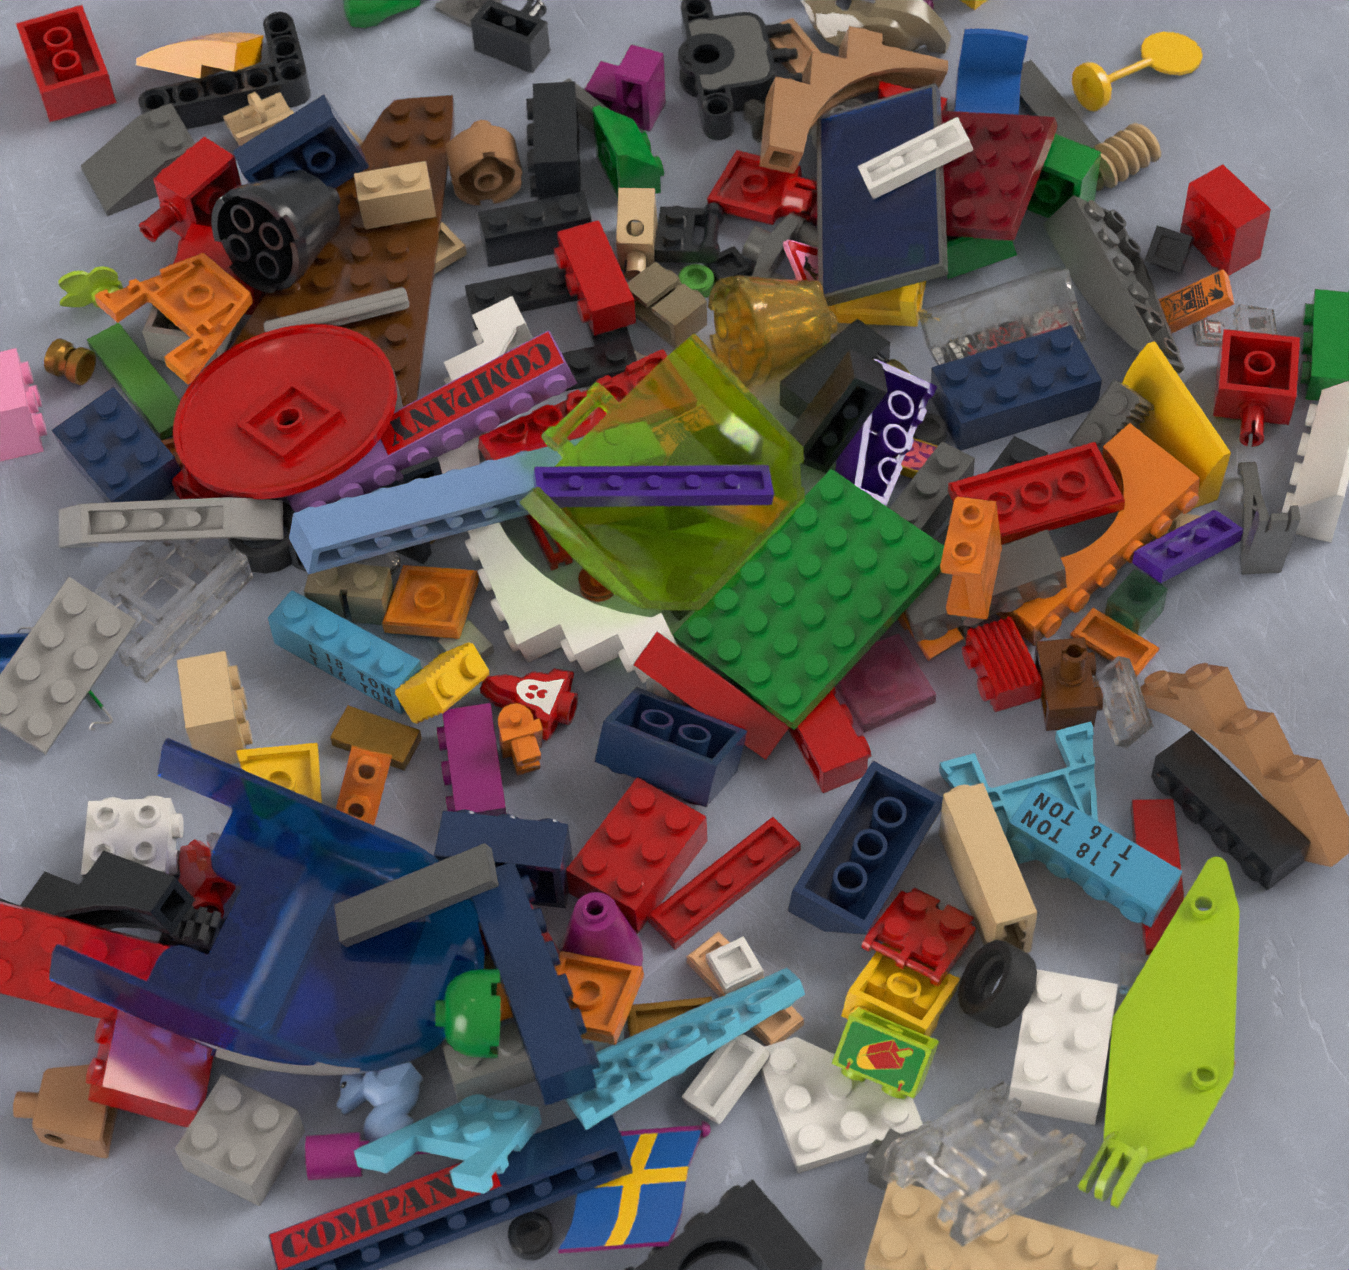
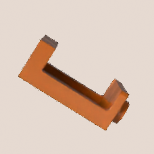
[940,497,1002,620]

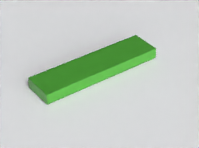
[87,323,180,441]

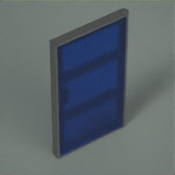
[816,83,948,307]

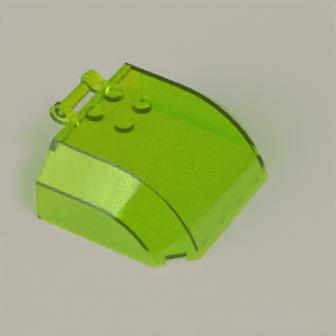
[519,333,805,611]

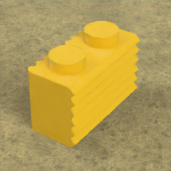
[395,642,489,724]

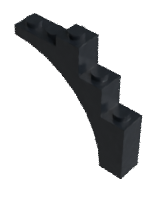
[0,850,195,935]

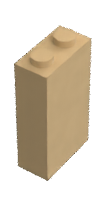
[939,783,1037,953]

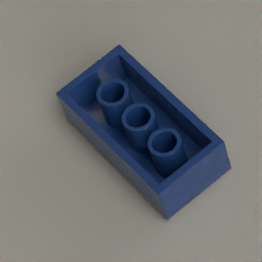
[930,325,1102,451]

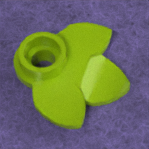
[58,266,123,308]

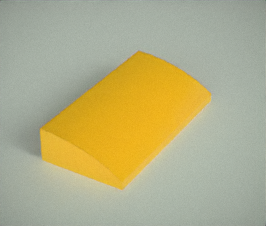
[1122,341,1231,509]

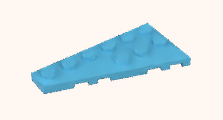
[564,968,805,1130]

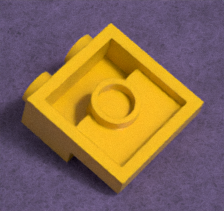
[841,943,960,1037]

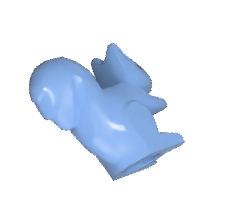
[337,1062,423,1143]

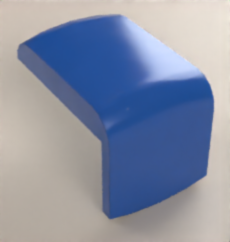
[954,28,1028,115]

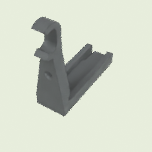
[1237,462,1301,574]

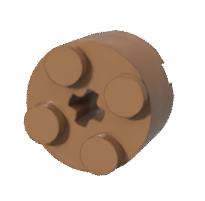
[445,120,523,205]

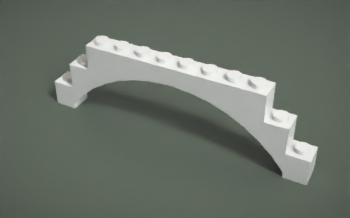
[437,296,677,683]

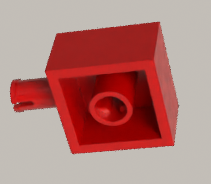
[139,137,242,242]
[1213,329,1300,447]

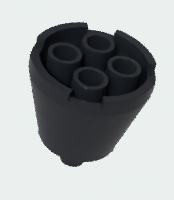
[211,170,340,293]

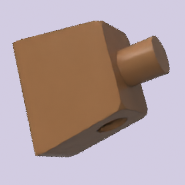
[13,1064,118,1158]

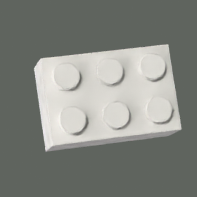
[1007,969,1118,1125]

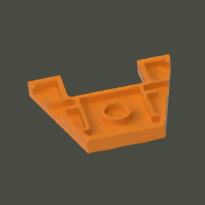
[94,253,253,385]

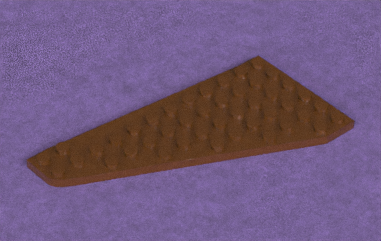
[231,95,455,425]

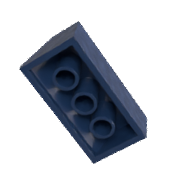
[788,761,943,935]

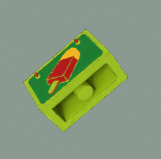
[831,1007,940,1099]

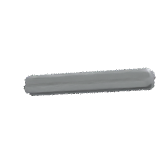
[264,287,409,332]

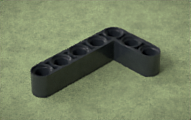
[138,12,311,129]

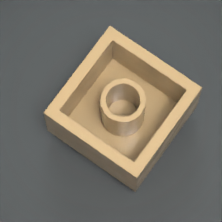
[177,651,253,770]

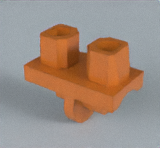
[498,703,543,775]
[333,745,392,828]

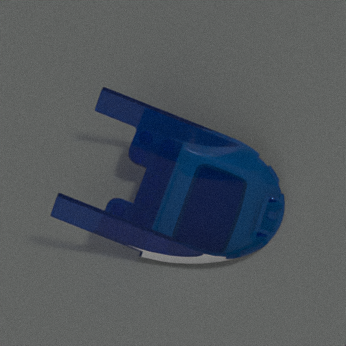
[49,738,485,1076]

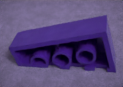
[835,358,938,506]

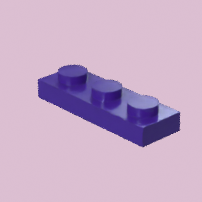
[1132,509,1244,583]

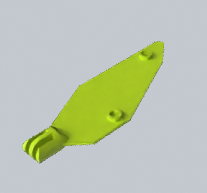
[1078,857,1240,1209]

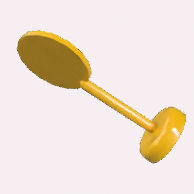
[1072,32,1203,111]

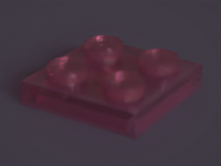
[836,633,936,733]

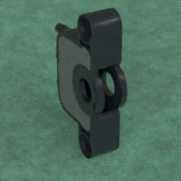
[678,0,803,140]

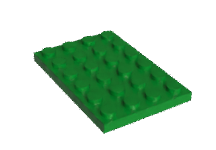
[673,469,944,730]

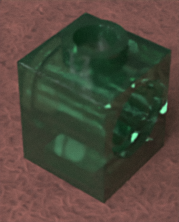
[1105,568,1168,636]

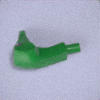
[343,0,420,28]

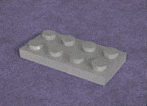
[0,577,137,755]

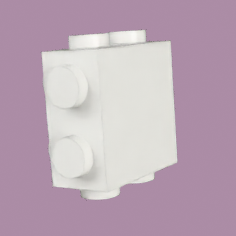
[81,796,184,878]

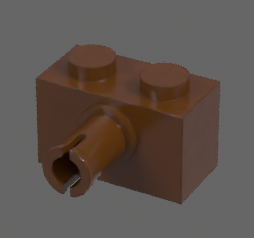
[1034,637,1103,731]

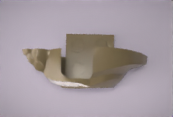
[800,0,951,53]

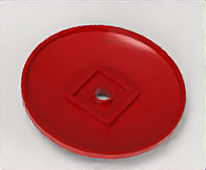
[173,324,397,499]

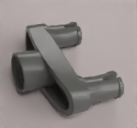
[742,213,818,307]

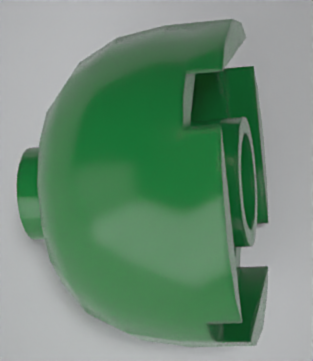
[435,969,500,1058]

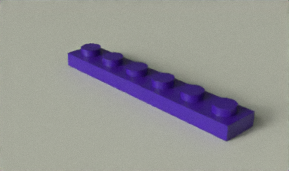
[533,465,774,507]

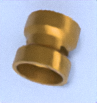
[44,338,96,385]

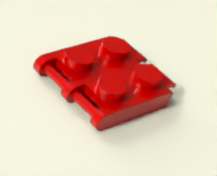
[861,887,976,987]

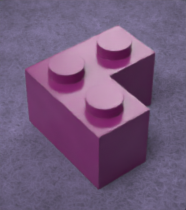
[584,44,666,132]

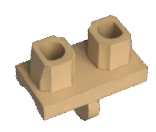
[223,92,294,146]

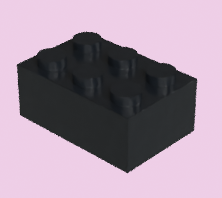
[526,81,581,200]

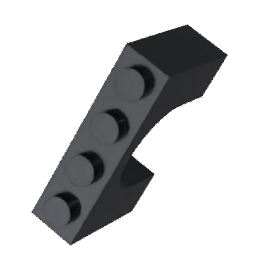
[624,1179,822,1270]

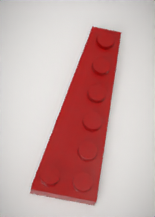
[478,349,698,460]

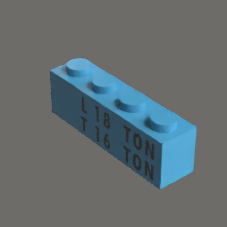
[268,590,422,715]
[1005,784,1183,928]

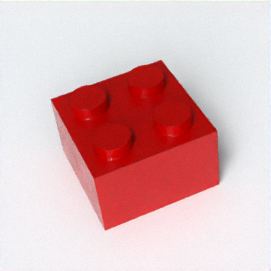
[1180,164,1271,276]

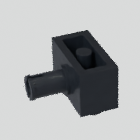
[471,0,550,73]

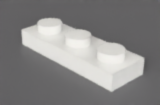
[858,117,974,199]

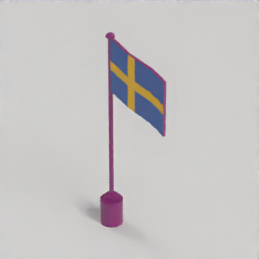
[305,1121,711,1254]

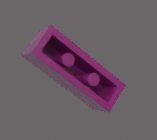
[436,703,507,816]

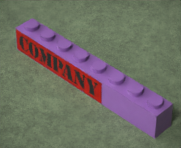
[287,330,577,512]

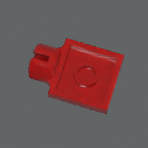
[707,150,817,225]

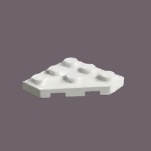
[760,1037,924,1173]

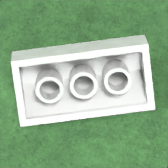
[1282,381,1349,543]

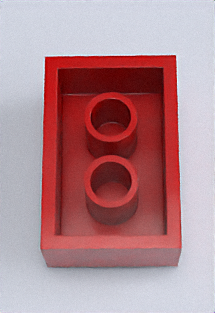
[16,4,117,122]
[566,777,708,934]

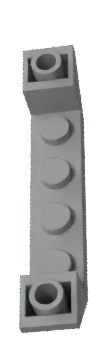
[59,497,283,548]

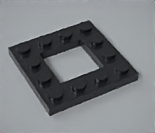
[465,266,637,392]

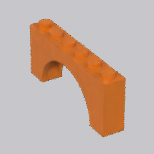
[996,423,1200,646]

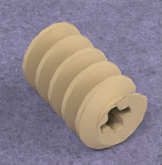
[1093,123,1161,190]

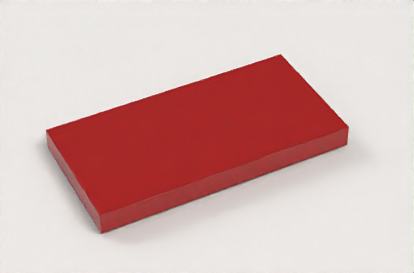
[948,442,1125,544]

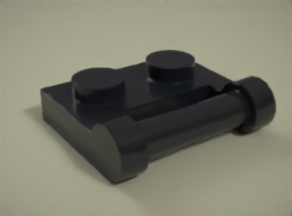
[654,203,725,264]

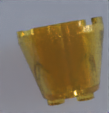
[708,275,838,389]

